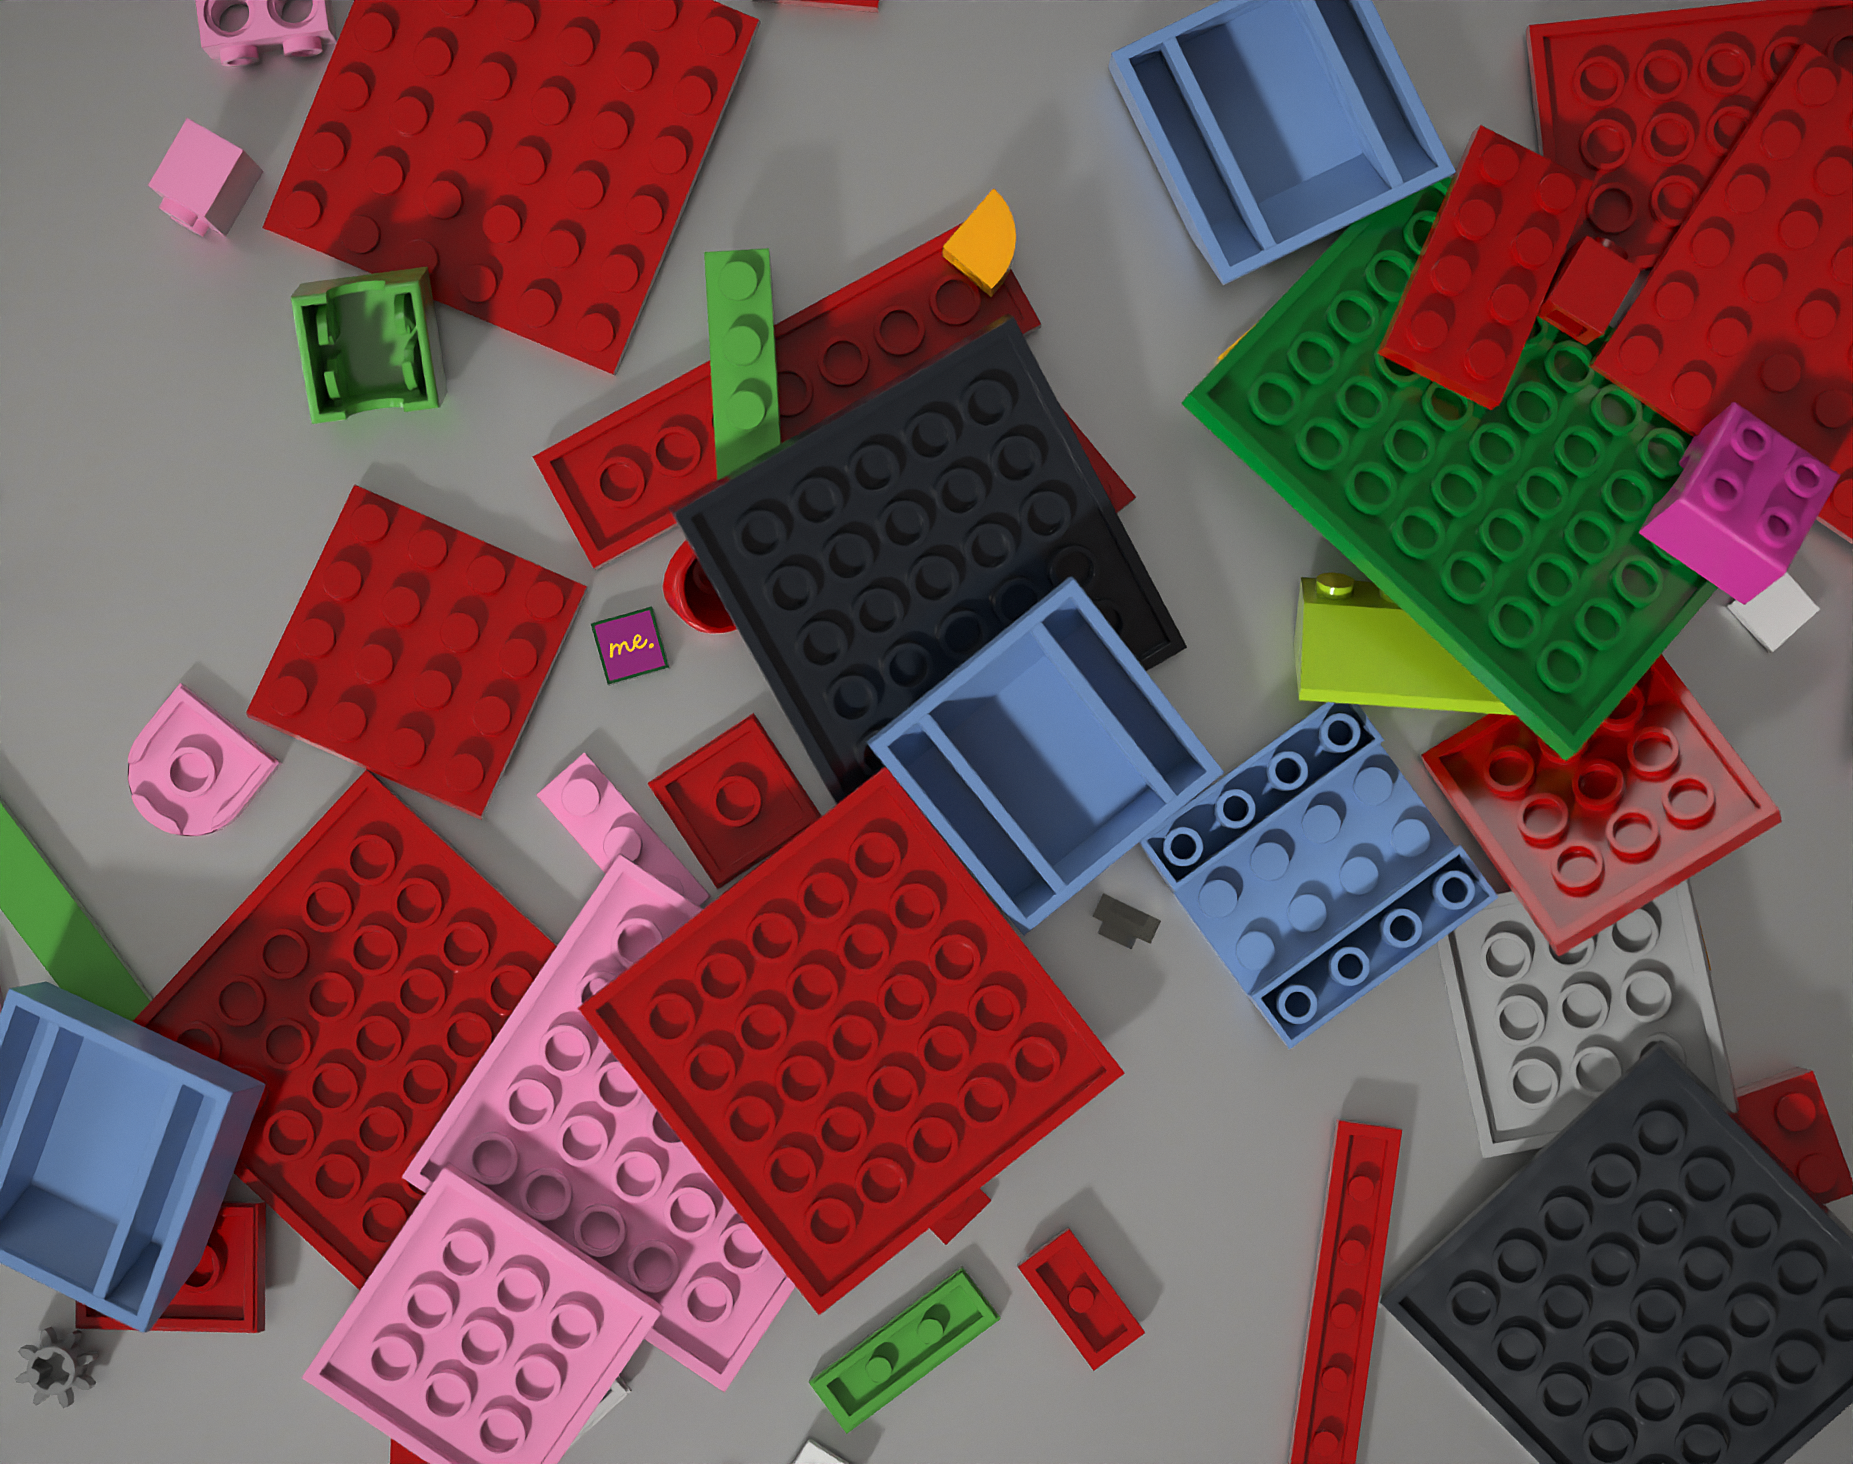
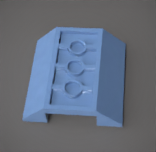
[1139,702,1499,1049]

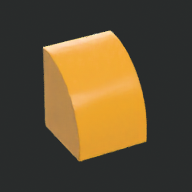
[943,188,1016,297]

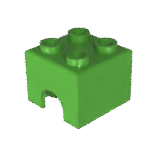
[291,267,448,424]

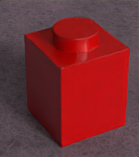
[1537,236,1641,345]

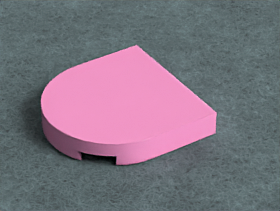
[128,683,282,836]

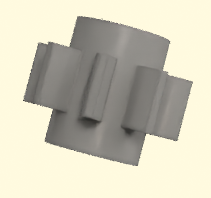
[15,1327,99,1408]

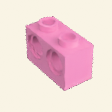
[195,0,337,66]

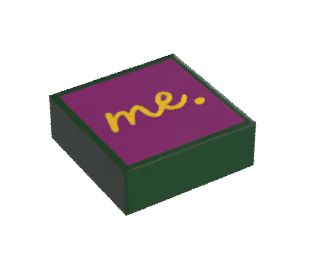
[591,606,670,686]

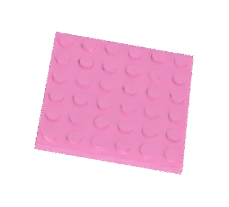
[402,853,796,1392]

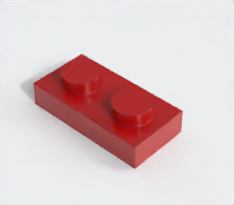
[1017,1227,1145,1371]

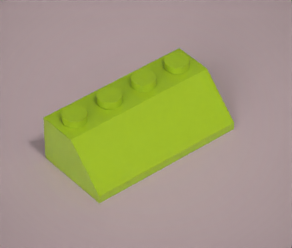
[1293,572,1515,715]

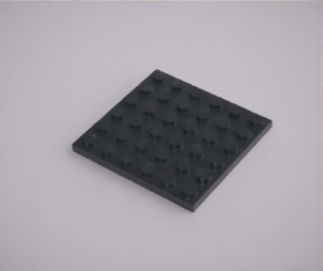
[669,314,1187,806]
[1380,1040,1853,1464]

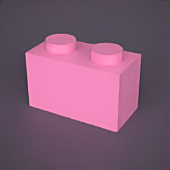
[148,118,263,237]

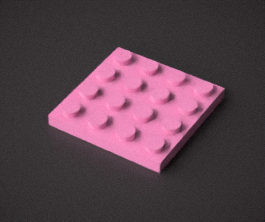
[301,1162,664,1464]

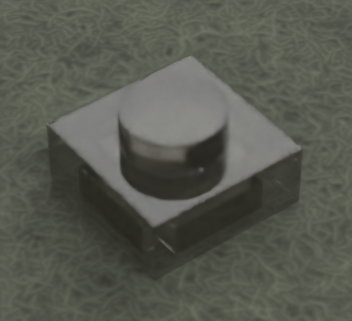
[1090,893,1161,950]

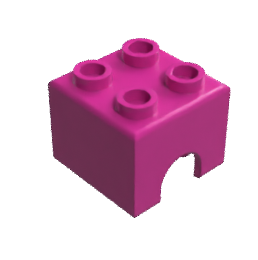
[1639,402,1840,605]

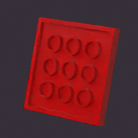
[246,484,588,820]
[1421,654,1782,957]

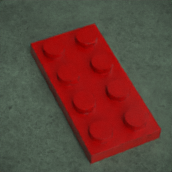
[1377,125,1593,410]

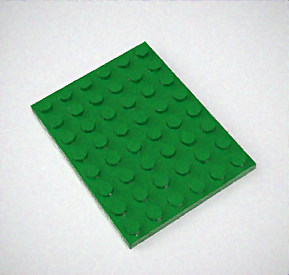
[1181,177,1718,761]

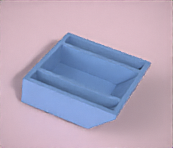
[1108,0,1456,285]
[867,576,1224,936]
[0,981,266,1333]

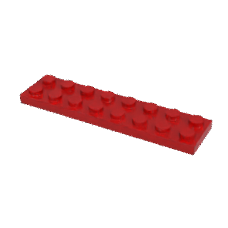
[533,221,1042,570]

